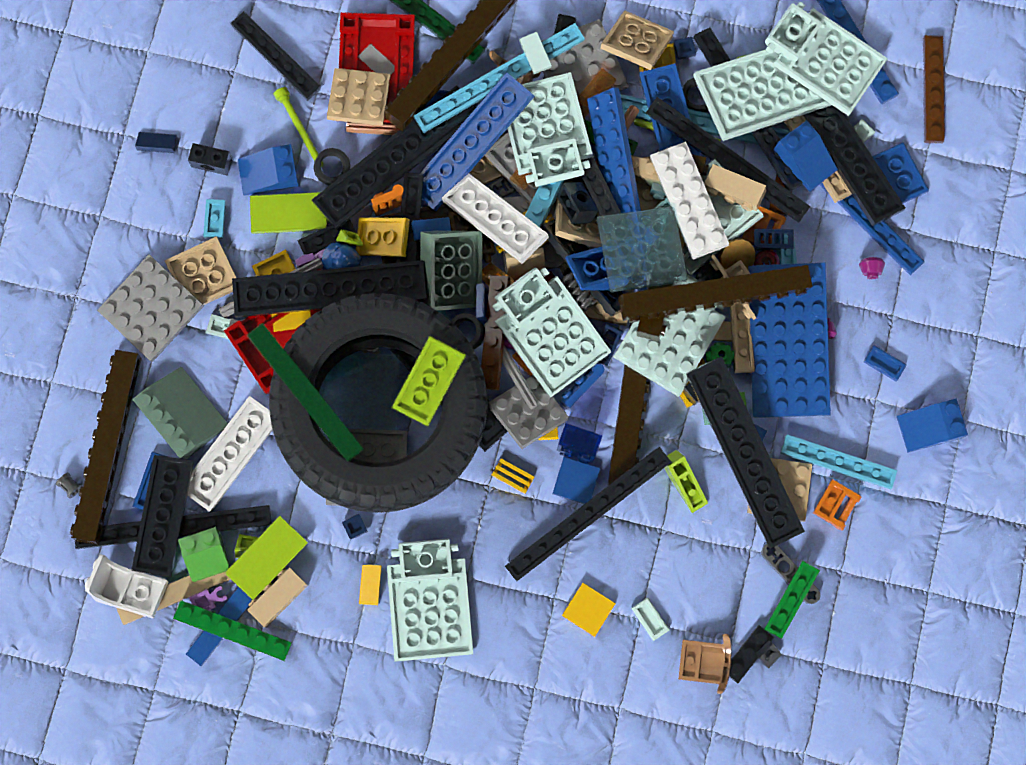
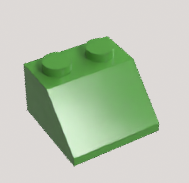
[178,527,230,582]

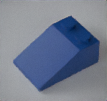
[773,120,838,192]
[237,144,299,196]
[566,243,633,291]
[896,398,968,453]

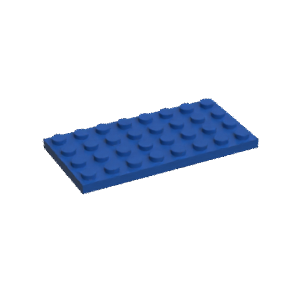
[748,262,831,418]

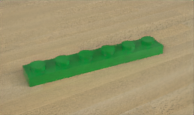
[173,600,292,661]

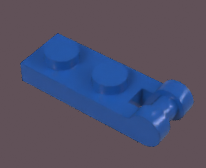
[560,363,605,408]

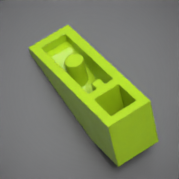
[664,450,708,513]

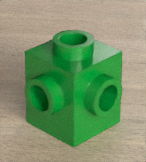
[706,342,734,368]

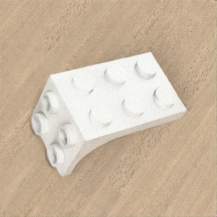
[85,554,168,619]

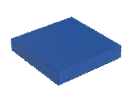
[552,457,600,504]

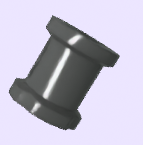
[56,472,81,498]

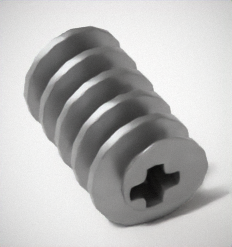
[561,271,597,312]

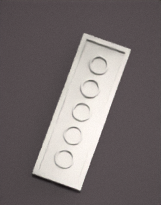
[650,142,729,259]
[442,174,549,263]
[187,396,273,512]

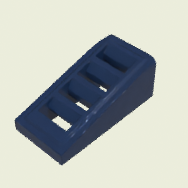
[754,229,794,251]
[599,323,624,366]

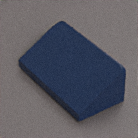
[135,132,177,153]

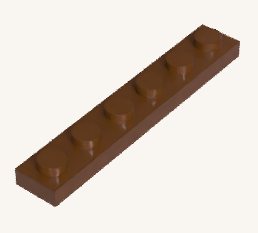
[923,35,944,144]
[481,276,511,390]

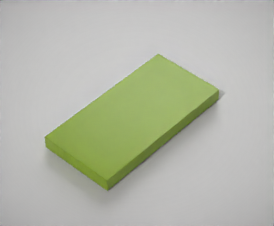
[250,192,327,234]
[392,336,466,426]
[225,516,308,600]

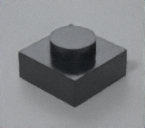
[755,640,782,669]

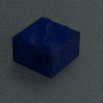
[556,423,603,464]

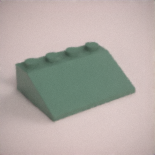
[421,231,482,311]
[132,367,228,460]

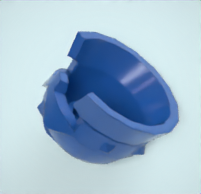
[322,242,362,270]

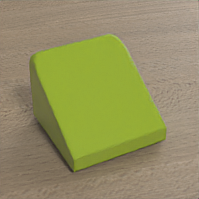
[336,230,363,246]
[235,534,258,558]

